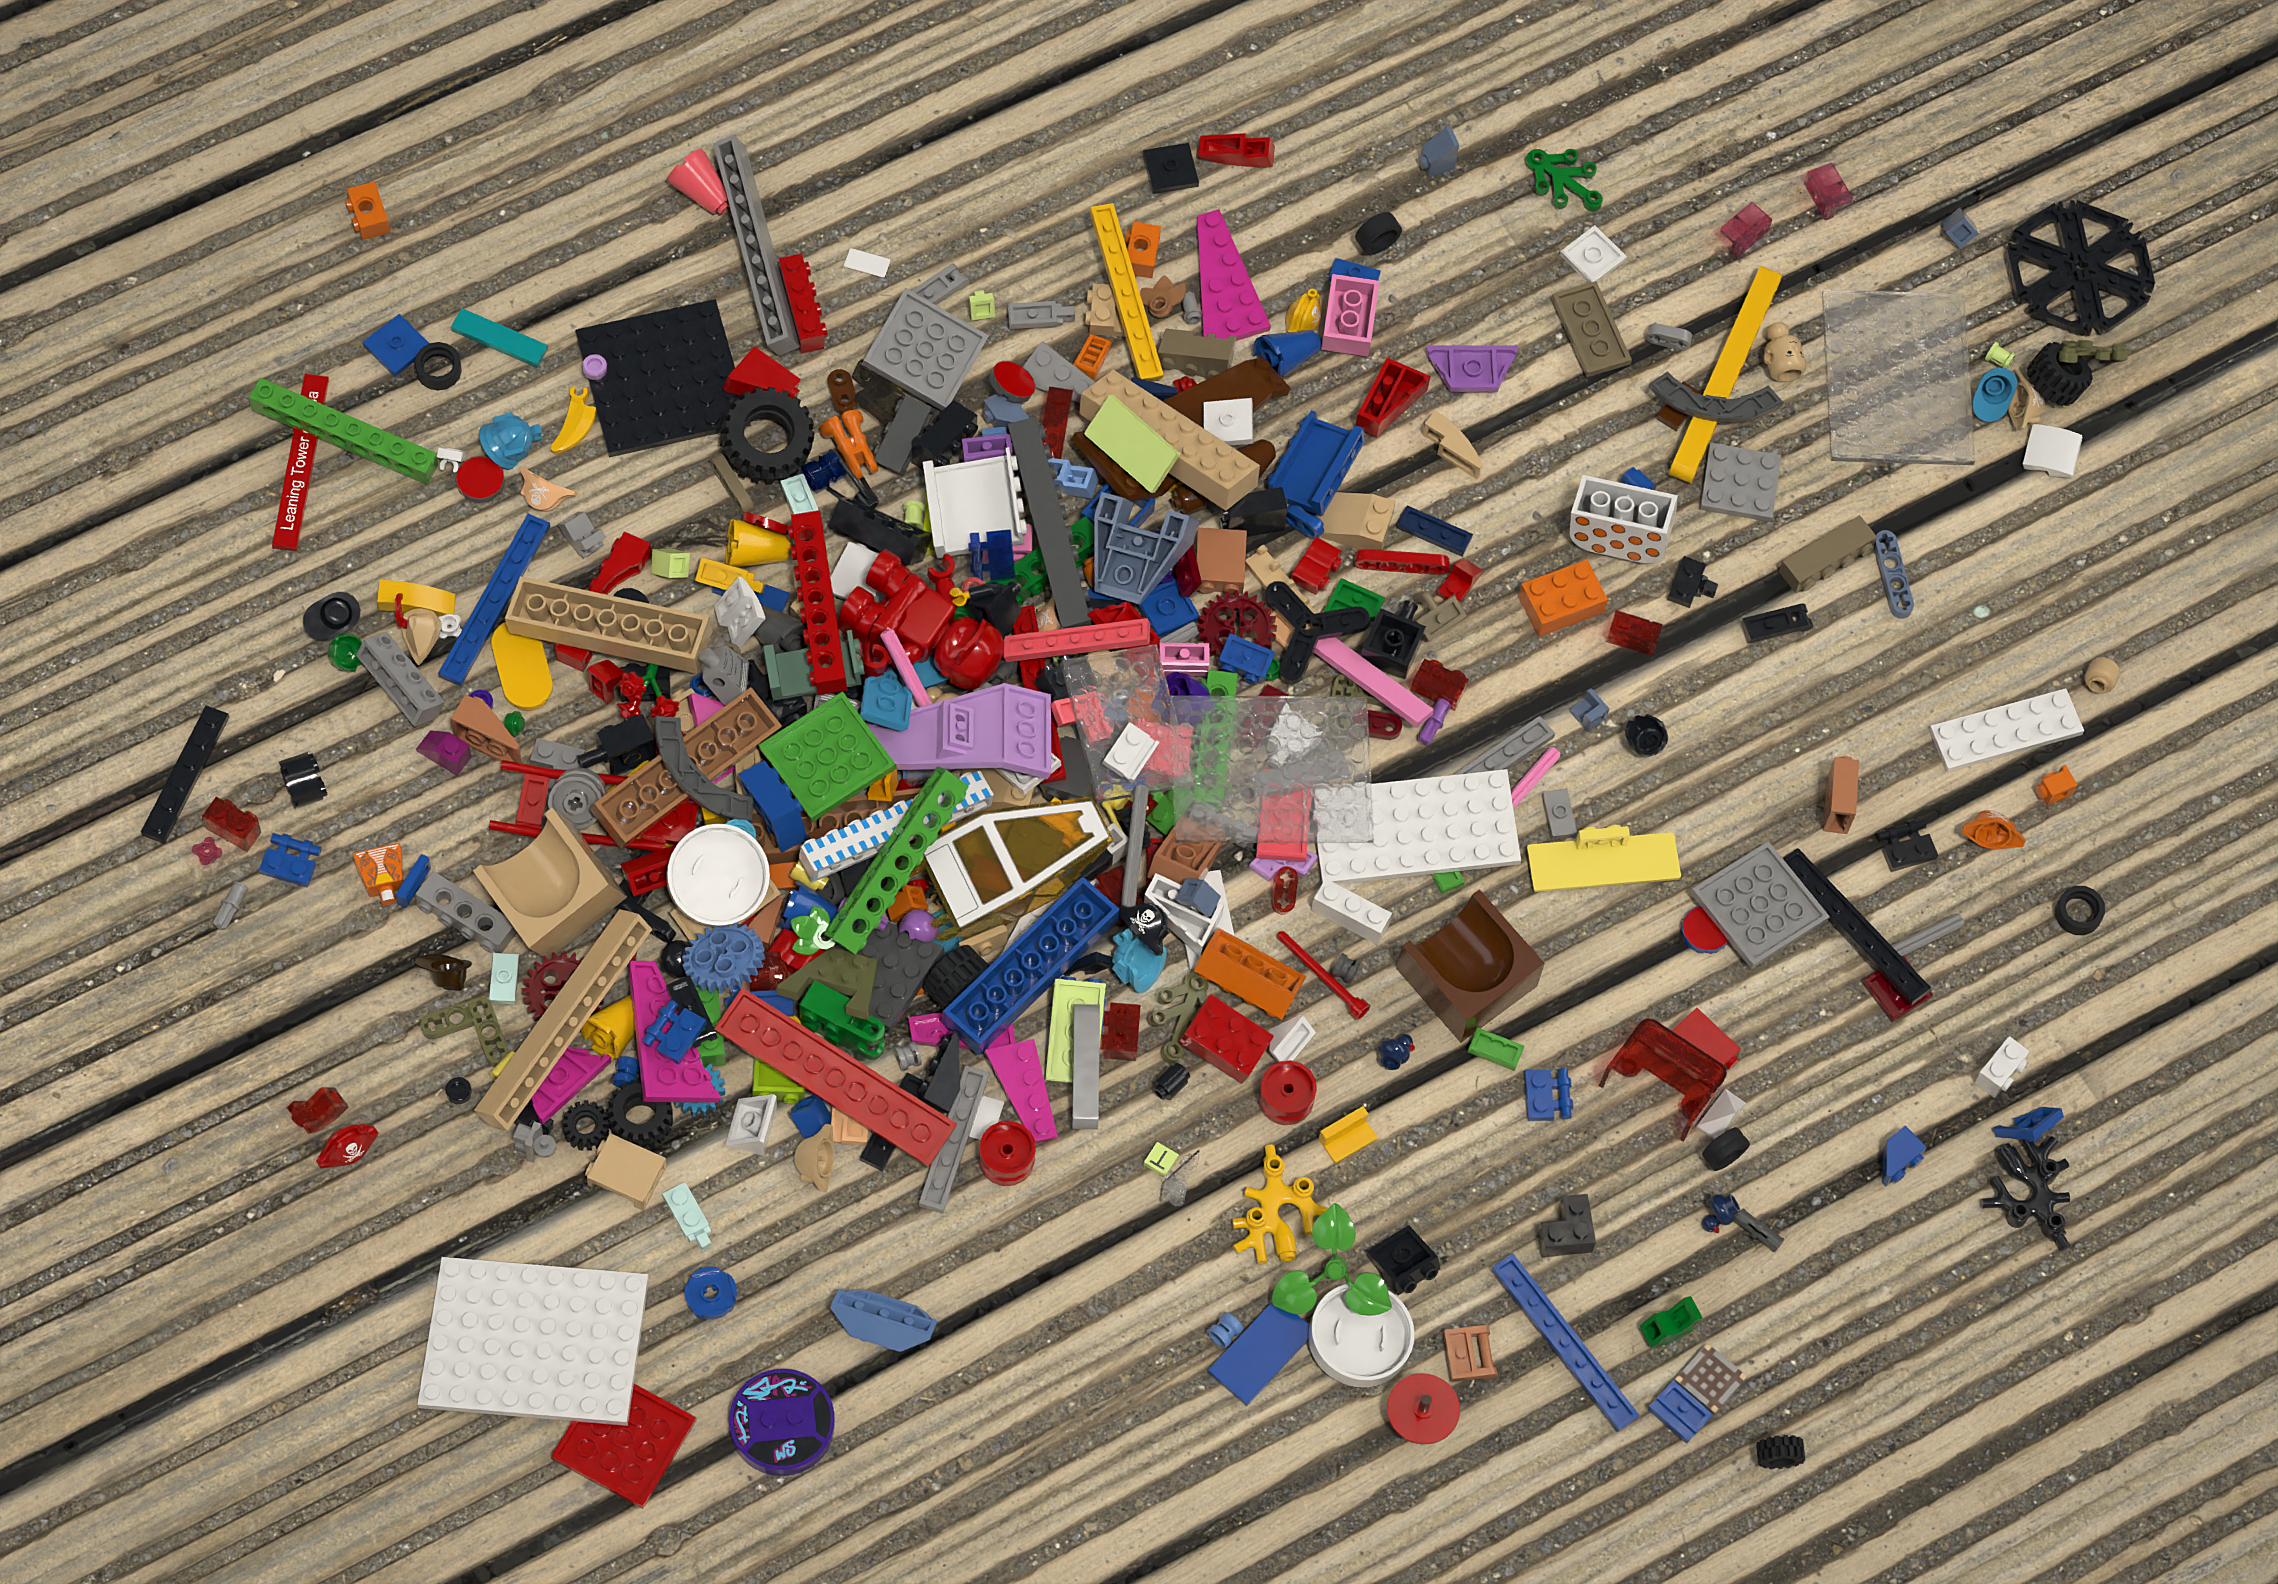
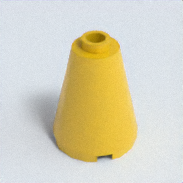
[725,519,794,567]
[581,995,636,1060]

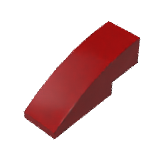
[1198,133,1275,167]

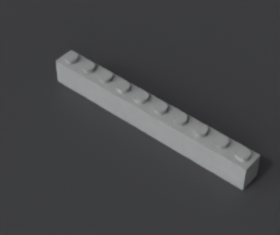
[713,135,800,356]

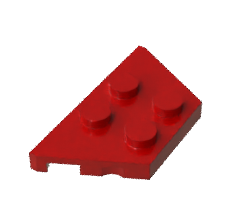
[1087,602,1160,686]

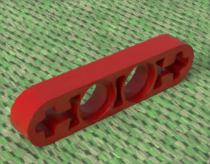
[1355,549,1450,575]

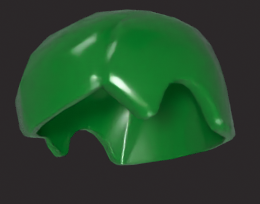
[328,633,362,671]

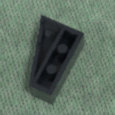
[911,400,978,471]

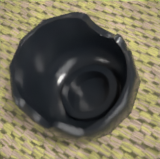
[658,940,691,979]

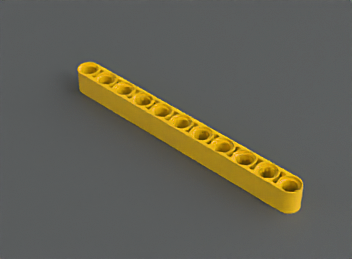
[1668,266,1783,484]

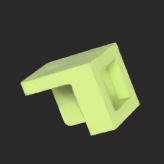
[651,549,690,578]

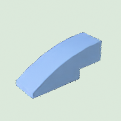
[1017,458,1099,499]

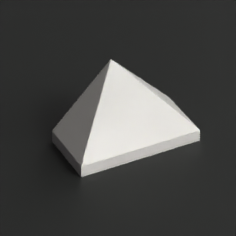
[1269,1015,1316,1062]
[1696,1089,1746,1140]

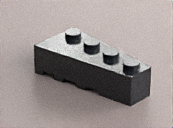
[829,497,933,565]

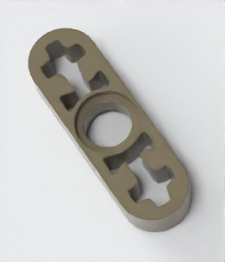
[709,453,754,515]

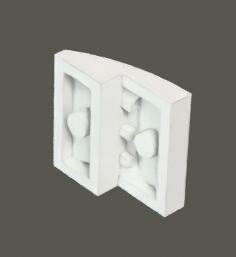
[2023,424,2083,478]
[714,576,766,648]

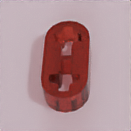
[1271,866,1298,915]

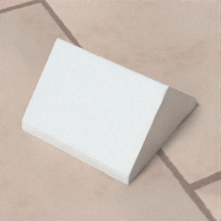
[725,1094,777,1156]

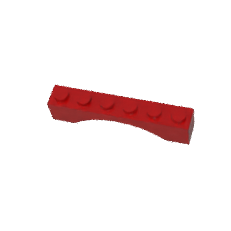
[554,531,651,672]

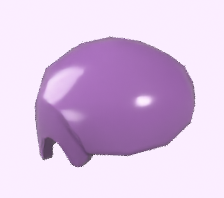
[898,909,940,942]

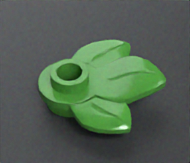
[790,906,836,955]

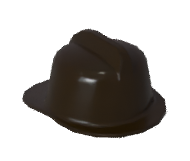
[415,954,472,991]

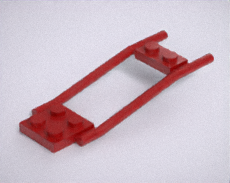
[489,760,698,852]

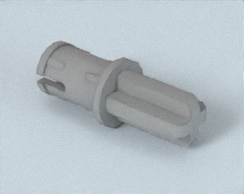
[213,881,248,930]

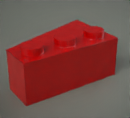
[1356,357,1431,437]

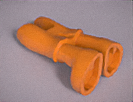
[819,410,878,479]

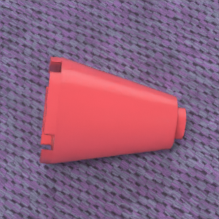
[667,148,730,215]

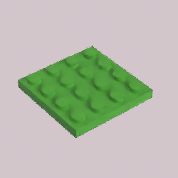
[759,691,897,822]

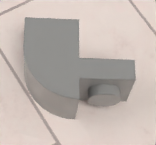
[558,511,606,558]

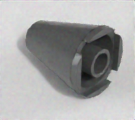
[754,603,808,654]

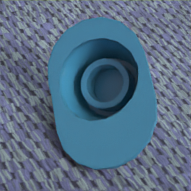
[1972,367,2017,422]

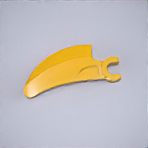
[551,386,597,454]

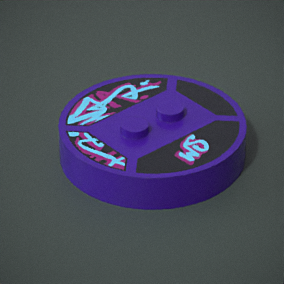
[729,1369,835,1476]

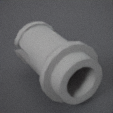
[1181,292,1202,324]

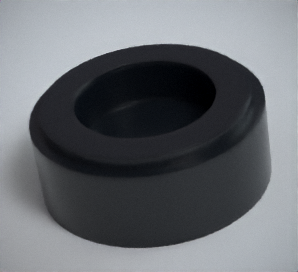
[445,1077,472,1104]

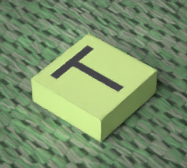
[1143,1142,1179,1178]

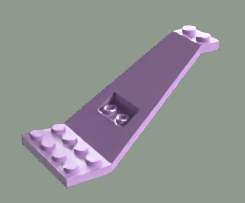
[866,683,1051,779]

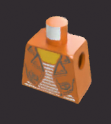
[353,842,404,906]

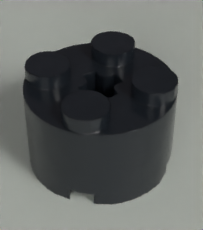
[278,752,328,809]

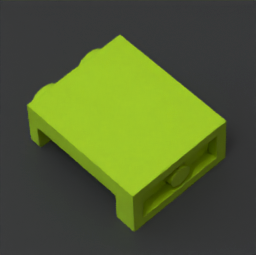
[753,1058,805,1104]

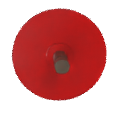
[1387,1373,1460,1445]

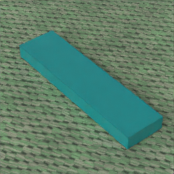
[451,308,548,368]

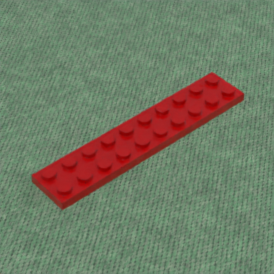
[714,987,957,1168]

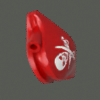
[316,1123,379,1169]

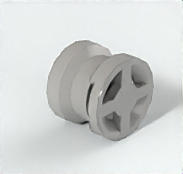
[894,1041,922,1071]

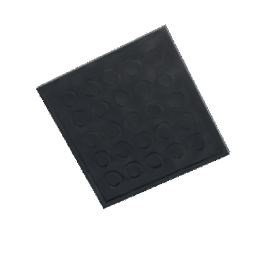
[575,299,751,458]

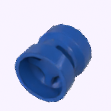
[612,1056,640,1088]

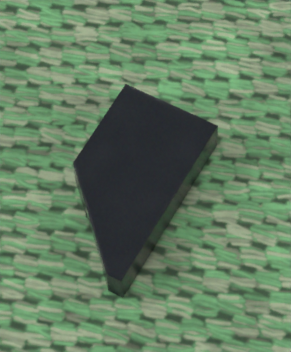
[1063,952,1114,976]

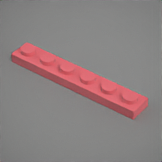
[1004,618,1150,662]

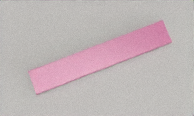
[1314,637,1434,728]

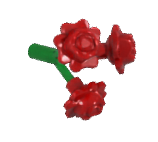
[617,663,679,719]

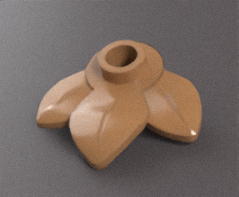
[1140,275,1186,318]

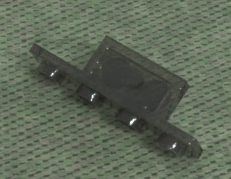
[852,359,906,426]

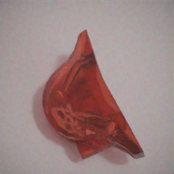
[749,945,788,992]

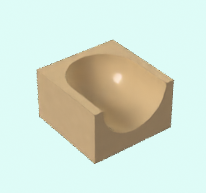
[473,808,627,960]

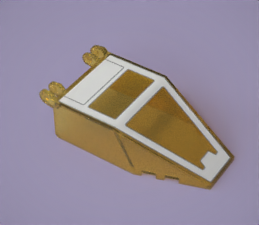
[899,797,1114,942]

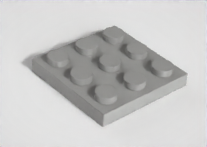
[1700,443,1781,522]

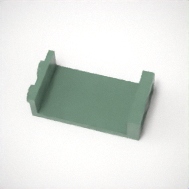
[763,630,865,701]

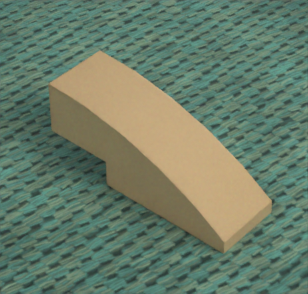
[1423,410,1482,479]

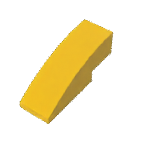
[377,580,456,617]

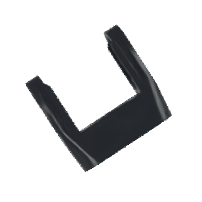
[614,850,677,943]

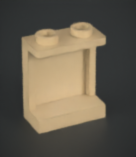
[585,1133,667,1211]

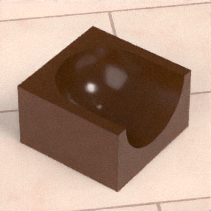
[1396,889,1545,1043]

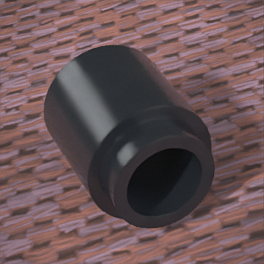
[1153,1063,1190,1100]

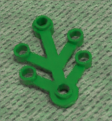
[1526,149,1603,212]

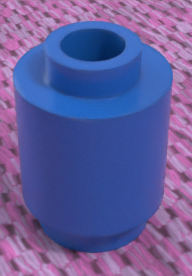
[1620,467,1656,490]

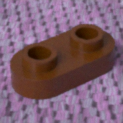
[828,369,857,415]

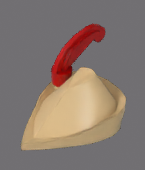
[395,593,442,665]

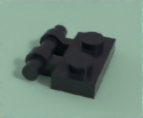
[1877,819,1938,872]

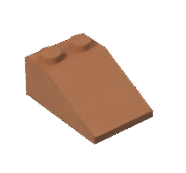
[451,694,522,763]
[1147,816,1226,885]

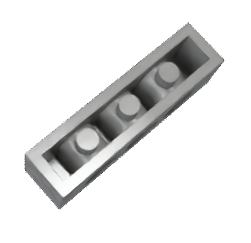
[415,871,518,953]

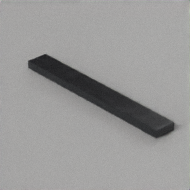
[1783,848,1931,1006]

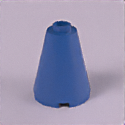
[1253,330,1322,378]
[778,880,838,936]

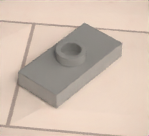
[1542,788,1577,840]

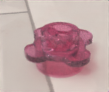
[192,837,222,865]

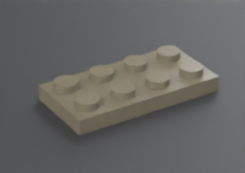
[1551,281,1632,377]

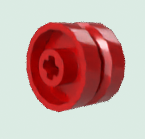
[1258,1060,1317,1125]
[979,1121,1036,1186]

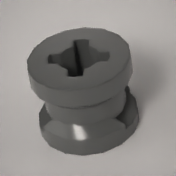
[1332,953,1361,984]

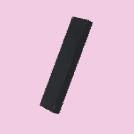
[860,1073,922,1172]

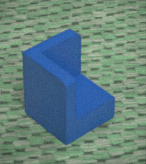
[790,1095,832,1139]

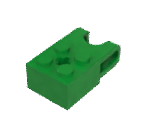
[800,980,885,1060]

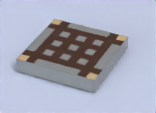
[1674,1343,1747,1416]

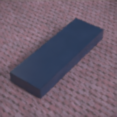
[1397,505,1473,557]

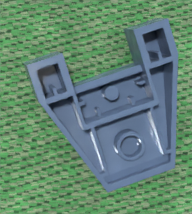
[1094,492,1199,605]

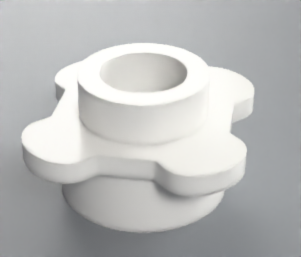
[439,614,462,639]

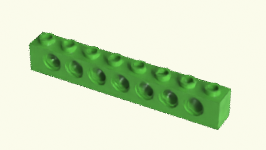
[249,378,438,485]
[824,766,969,955]

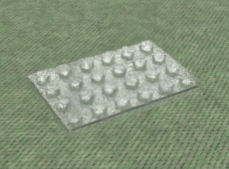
[1060,644,1193,803]

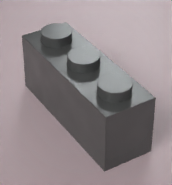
[873,395,935,476]

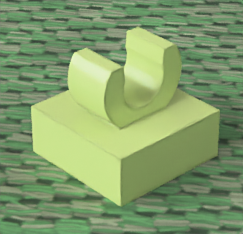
[969,290,995,321]

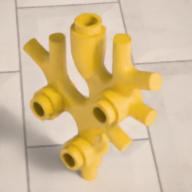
[1232,1144,1328,1264]

